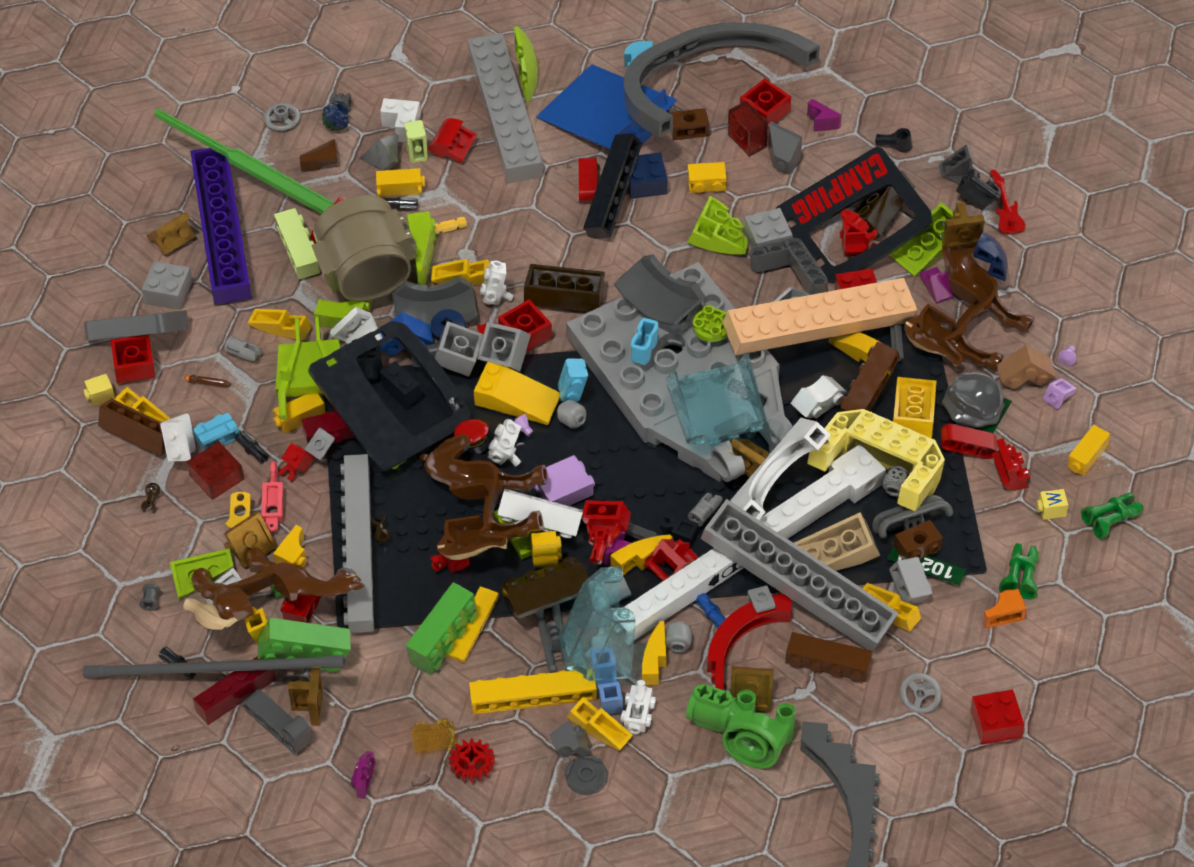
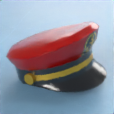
[454,419,489,454]

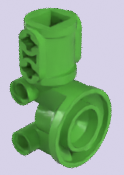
[686,684,796,768]

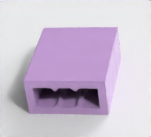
[534,455,595,506]

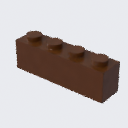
[840,341,900,412]
[98,398,166,456]
[785,632,873,682]

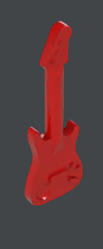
[990,170,1026,234]

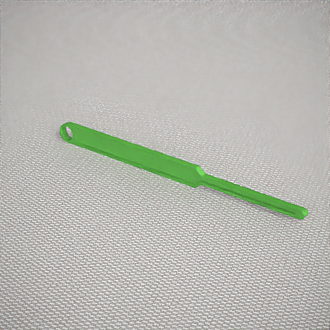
[154,109,334,214]

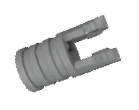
[224,336,263,362]
[688,493,723,526]

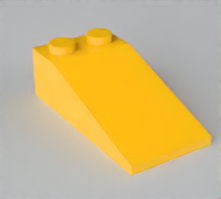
[474,362,560,425]
[893,377,936,438]

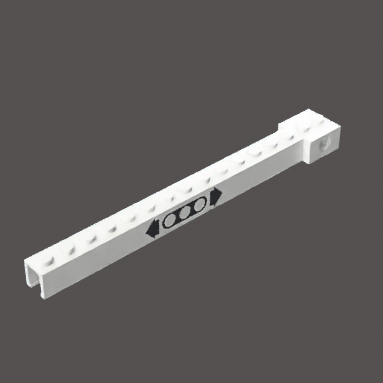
[613,444,886,644]

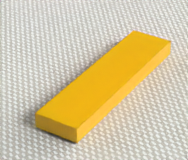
[445,586,499,664]

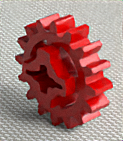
[449,738,495,783]

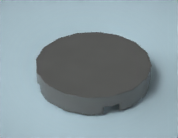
[565,755,608,795]

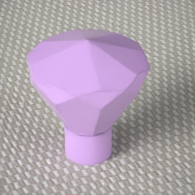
[1058,346,1077,366]
[514,414,533,436]

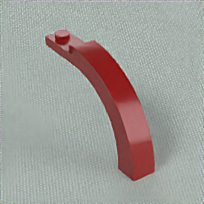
[707,594,791,690]

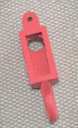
[261,461,284,534]

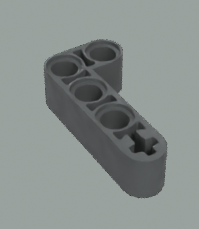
[242,689,312,754]

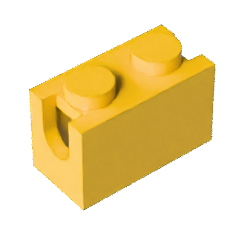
[688,162,727,193]

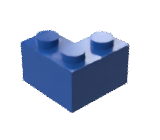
[380,312,433,357]

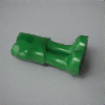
[1081,492,1144,540]
[999,543,1039,600]

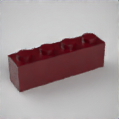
[301,411,355,445]
[193,656,276,725]

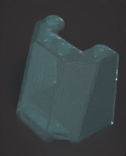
[665,354,767,446]
[559,567,636,681]

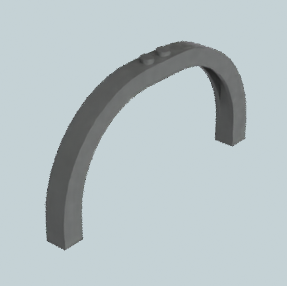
[624,22,820,138]

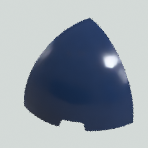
[973,232,1008,281]

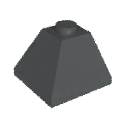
[768,122,802,175]

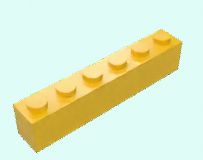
[469,668,597,714]

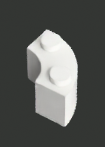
[791,375,847,418]

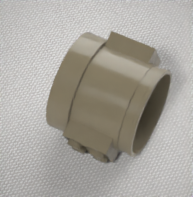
[311,195,418,301]

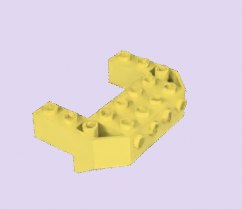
[807,409,945,512]

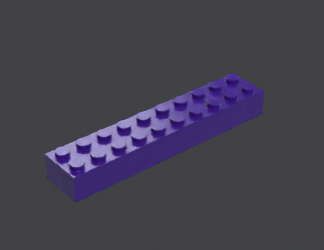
[190,145,252,305]

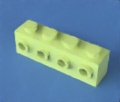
[274,208,320,280]

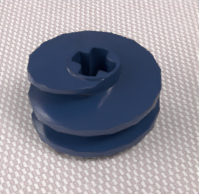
[431,309,467,341]

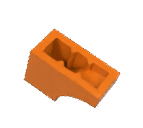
[983,589,1026,629]

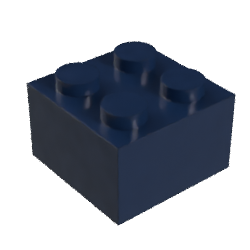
[628,152,667,199]

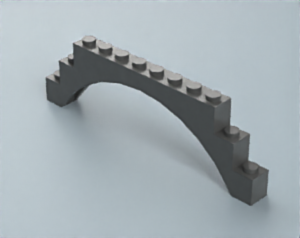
[800,721,880,867]

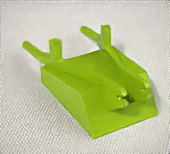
[276,316,341,420]

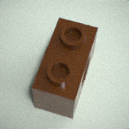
[670,108,709,141]
[893,520,943,560]

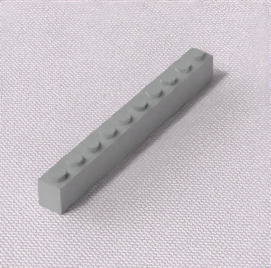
[340,454,374,633]

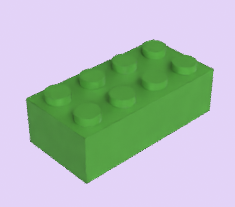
[406,582,478,675]
[258,618,351,672]

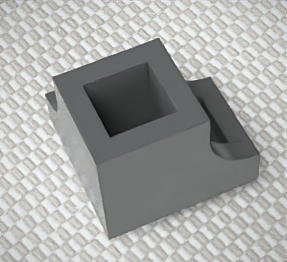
[549,721,593,757]

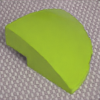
[514,26,538,103]
[687,196,748,254]

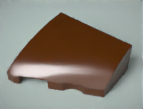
[300,139,337,172]

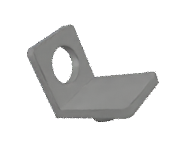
[305,428,335,462]
[748,586,775,613]

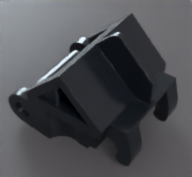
[956,168,1001,210]

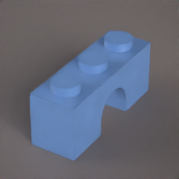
[591,647,623,714]

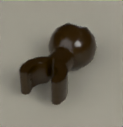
[141,483,161,513]
[371,516,390,543]

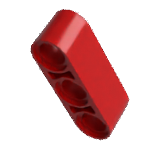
[578,158,597,202]
[941,424,997,459]

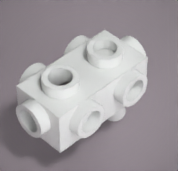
[480,261,514,305]
[488,419,521,467]
[621,680,656,734]

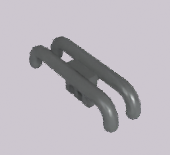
[872,495,953,539]
[536,604,574,673]

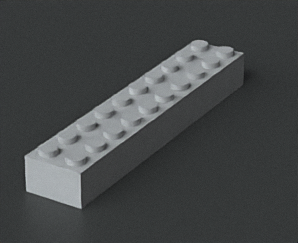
[468,33,543,184]
[701,499,898,651]

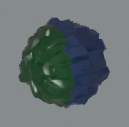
[322,102,349,131]

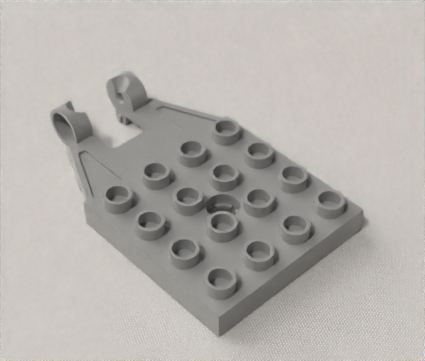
[566,262,793,482]

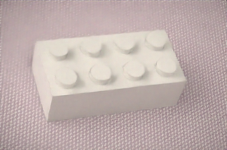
[497,489,583,538]

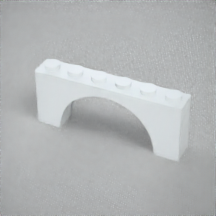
[730,418,830,520]

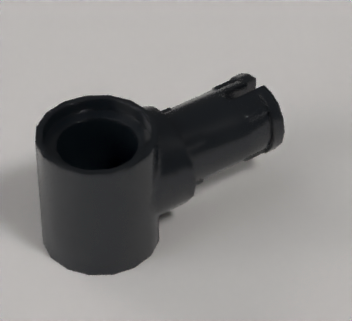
[875,128,913,153]

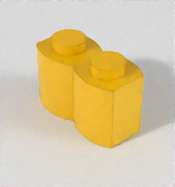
[531,531,562,568]

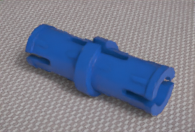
[696,593,726,629]

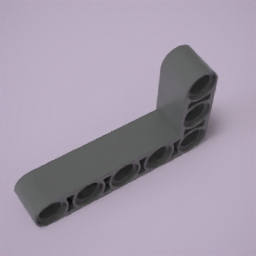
[749,238,828,295]
[84,310,189,341]

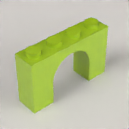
[314,299,371,329]

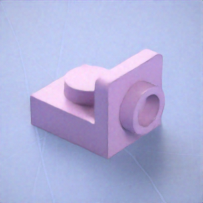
[1043,378,1077,409]

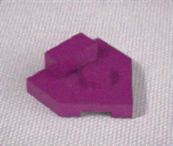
[351,751,376,799]

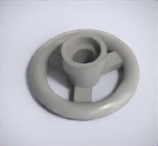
[264,103,300,131]
[900,673,941,713]

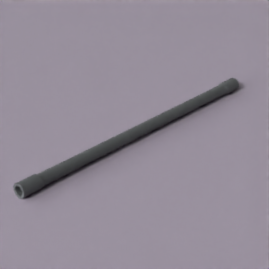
[83,655,346,678]

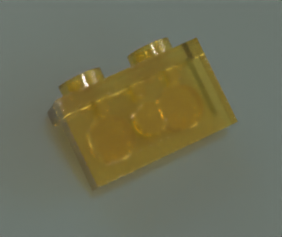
[411,718,456,753]

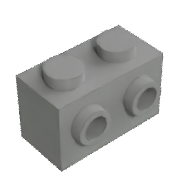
[889,557,932,604]

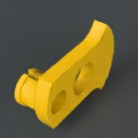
[225,492,251,529]

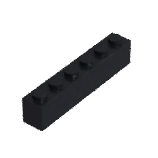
[583,133,642,238]

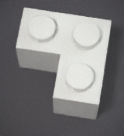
[380,98,421,142]

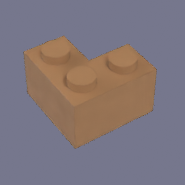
[997,345,1056,390]

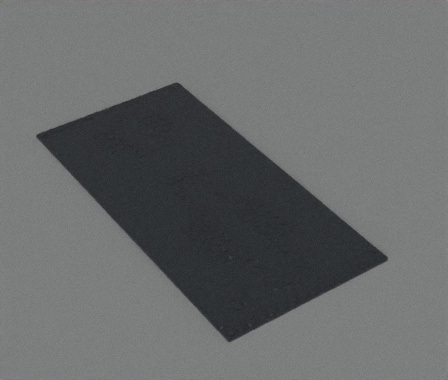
[324,323,987,629]

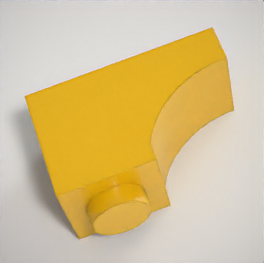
[273,525,307,567]

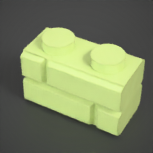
[404,120,428,163]

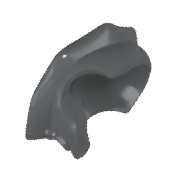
[942,372,1005,428]

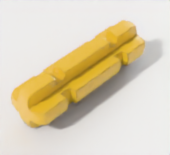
[432,216,467,235]

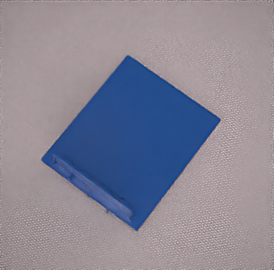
[536,64,677,149]

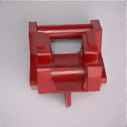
[839,209,877,257]
[644,539,699,581]

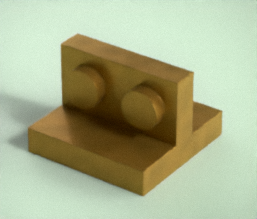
[942,201,985,248]
[146,212,196,256]
[731,438,770,478]
[223,512,277,568]
[730,666,774,712]
[288,668,323,726]

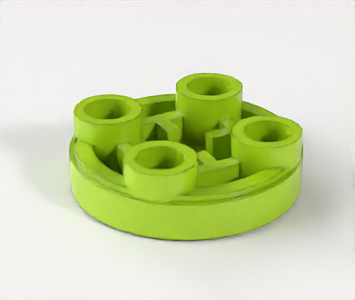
[692,305,728,342]

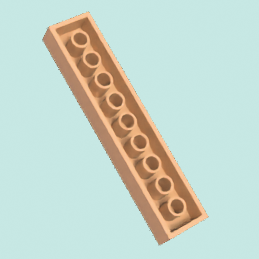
[722,278,917,355]

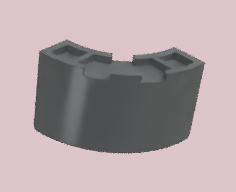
[614,254,706,325]
[392,276,478,332]

